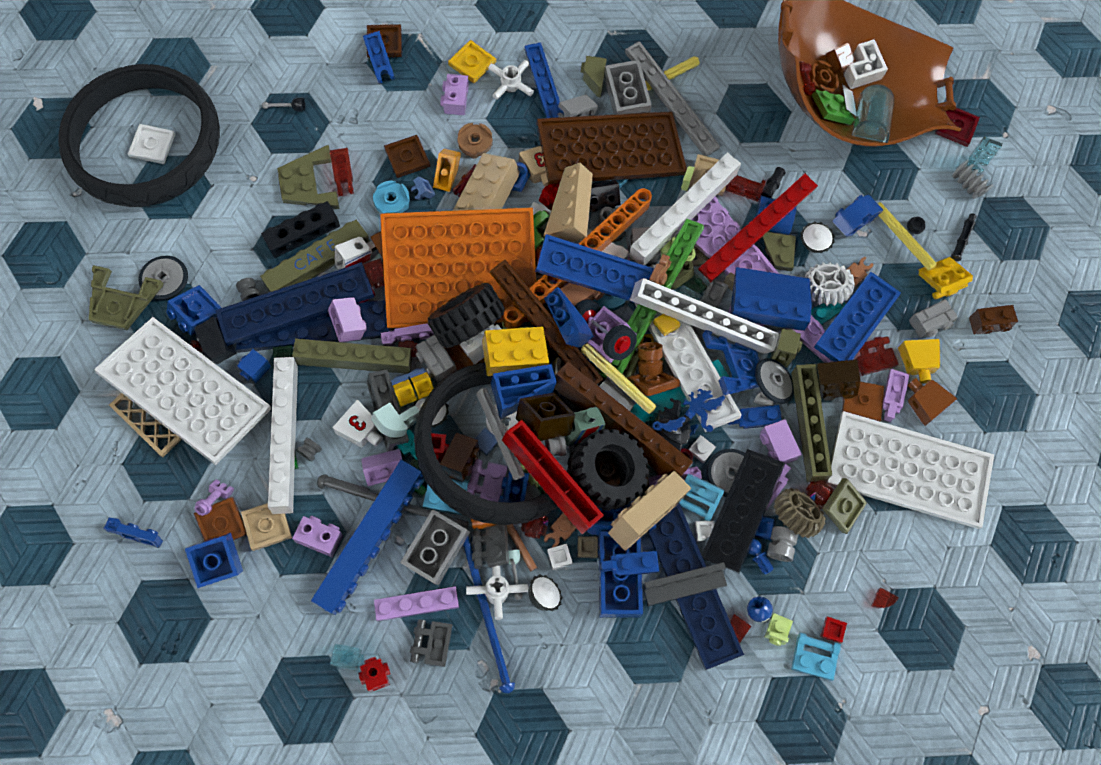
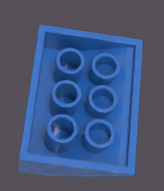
[730,267,812,331]

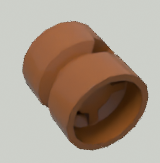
[638,342,663,376]

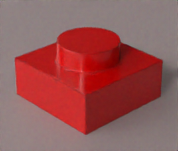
[821,616,847,644]

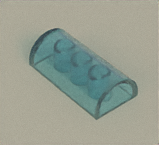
[852,85,894,143]

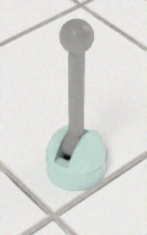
[508,550,522,600]

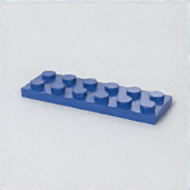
[535,234,654,304]
[814,272,901,362]

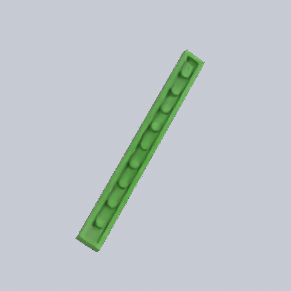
[599,219,704,379]

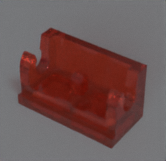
[725,175,766,202]

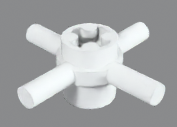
[488,60,534,100]
[466,565,528,620]

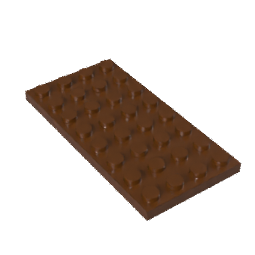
[536,112,687,184]

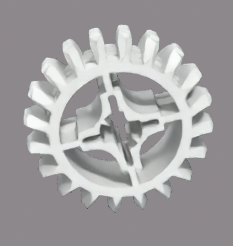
[805,261,855,306]

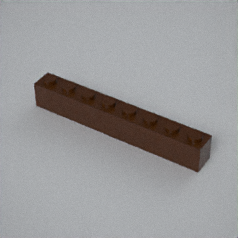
[554,362,693,477]

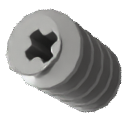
[952,160,993,199]

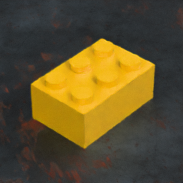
[482,327,549,376]

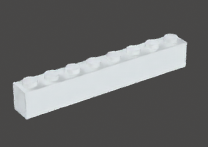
[629,153,741,265]
[630,278,779,354]
[268,357,298,514]

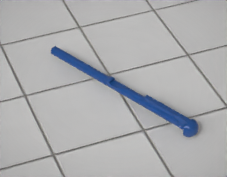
[463,536,515,693]

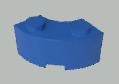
[832,195,883,237]

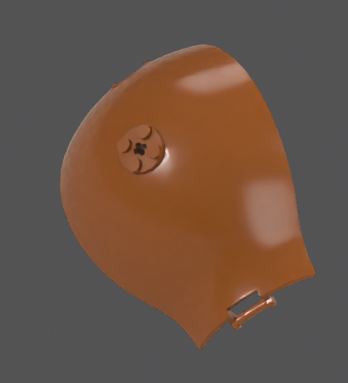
[778,0,962,146]

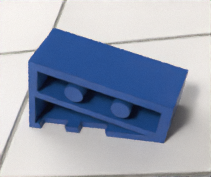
[491,364,556,419]

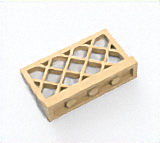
[109,393,181,457]

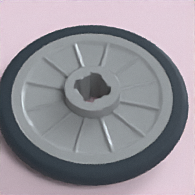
[138,255,188,300]
[755,358,794,404]
[706,449,745,497]

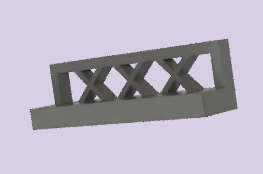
[366,369,409,452]
[642,563,727,606]

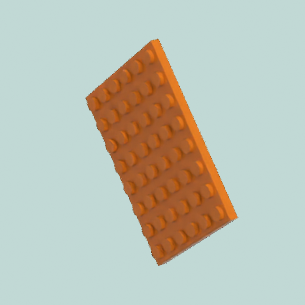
[380,208,537,328]

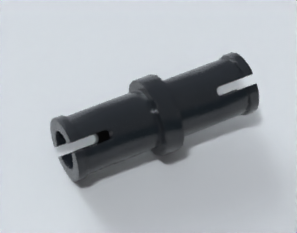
[761,167,786,198]

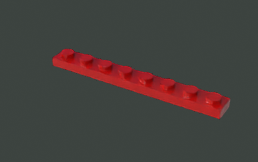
[698,173,818,283]

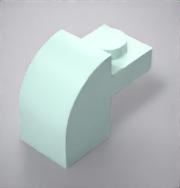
[371,403,419,438]

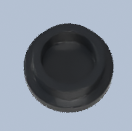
[907,216,925,234]

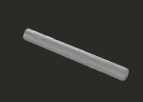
[476,388,525,480]

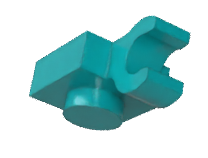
[397,429,418,464]

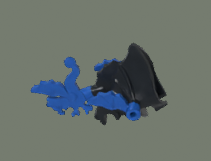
[649,389,725,452]

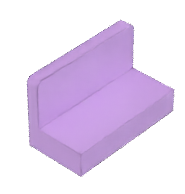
[361,449,402,486]

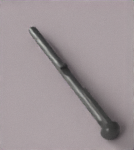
[317,474,469,529]

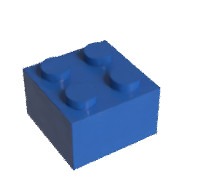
[185,532,243,588]

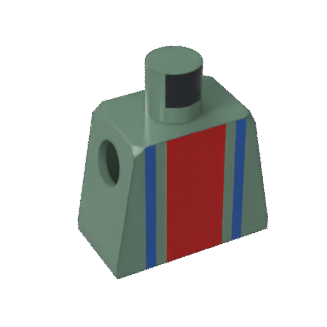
[563,407,605,447]

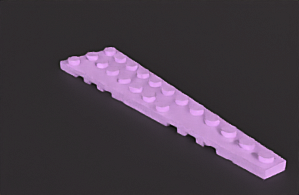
[692,196,833,363]

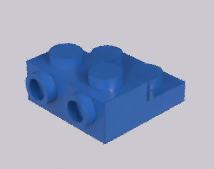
[166,285,221,335]

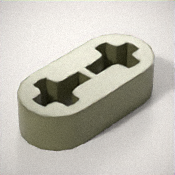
[670,261,695,290]

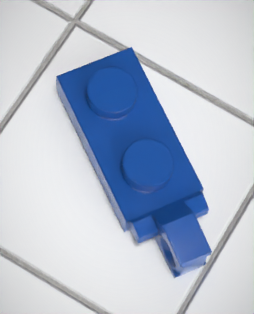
[728,405,782,429]
[104,517,163,548]
[600,551,659,577]

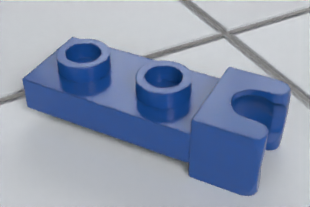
[363,31,395,84]

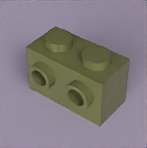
[770,329,802,368]

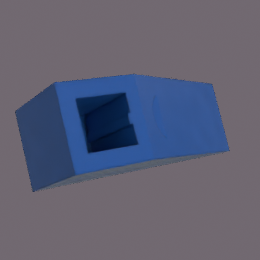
[544,287,594,348]

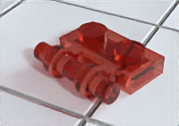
[856,336,899,376]

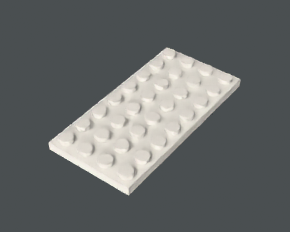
[94,317,271,465]
[826,411,994,529]

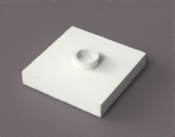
[128,124,176,164]

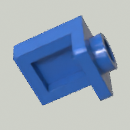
[512,162,530,192]

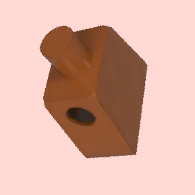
[907,378,957,426]

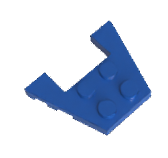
[702,330,760,395]

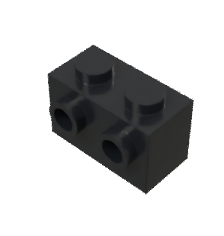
[589,180,621,212]
[194,317,237,364]

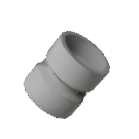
[767,526,799,562]

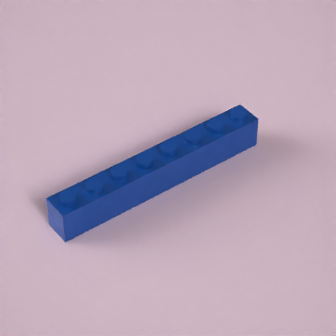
[311,460,424,615]

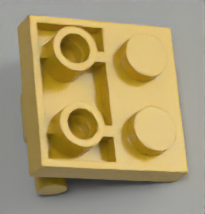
[918,257,973,300]

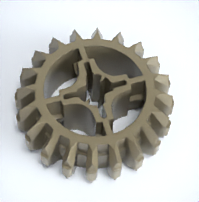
[773,488,826,538]

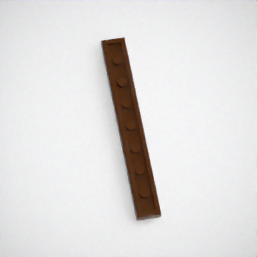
[489,260,603,385]

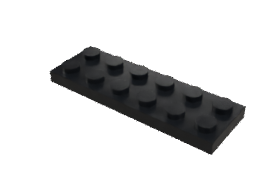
[702,449,785,574]

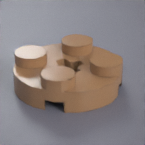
[457,123,493,158]

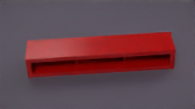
[501,420,604,534]

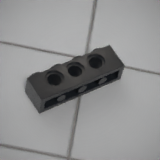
[261,201,340,259]

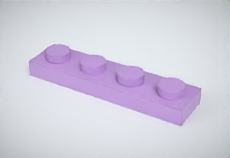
[374,587,459,622]

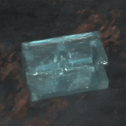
[967,136,1003,173]

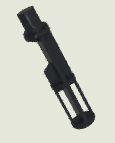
[951,213,977,262]

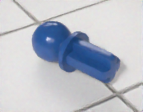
[748,539,773,575]

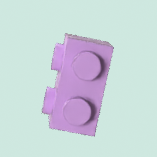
[441,74,469,115]
[328,297,366,342]
[760,419,802,464]
[292,516,343,558]

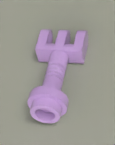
[195,479,234,515]

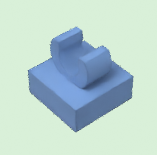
[411,176,435,200]

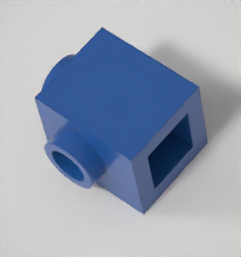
[237,349,271,384]

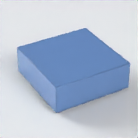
[475,428,498,456]

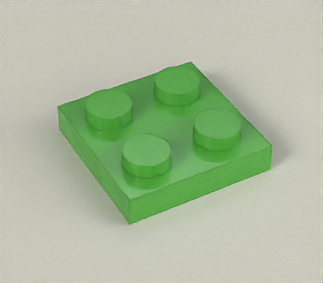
[812,90,855,125]

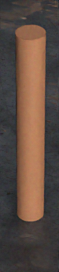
[506,524,537,572]

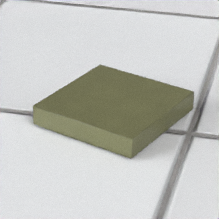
[822,478,867,534]

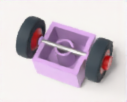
[574,299,637,363]

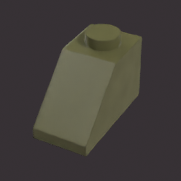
[580,55,607,97]

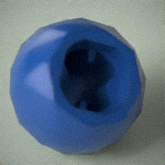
[747,596,773,622]

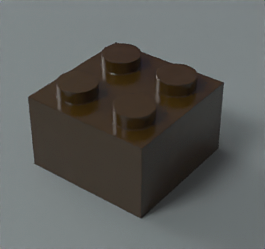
[817,359,861,401]
[515,392,575,441]

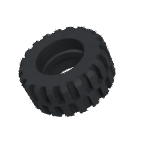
[428,283,504,348]
[567,429,649,511]

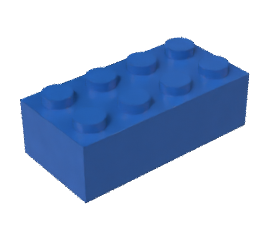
[598,531,643,618]

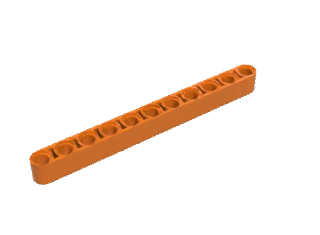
[504,188,652,329]

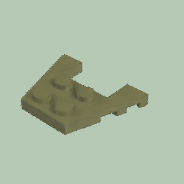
[277,145,340,209]
[89,265,164,331]

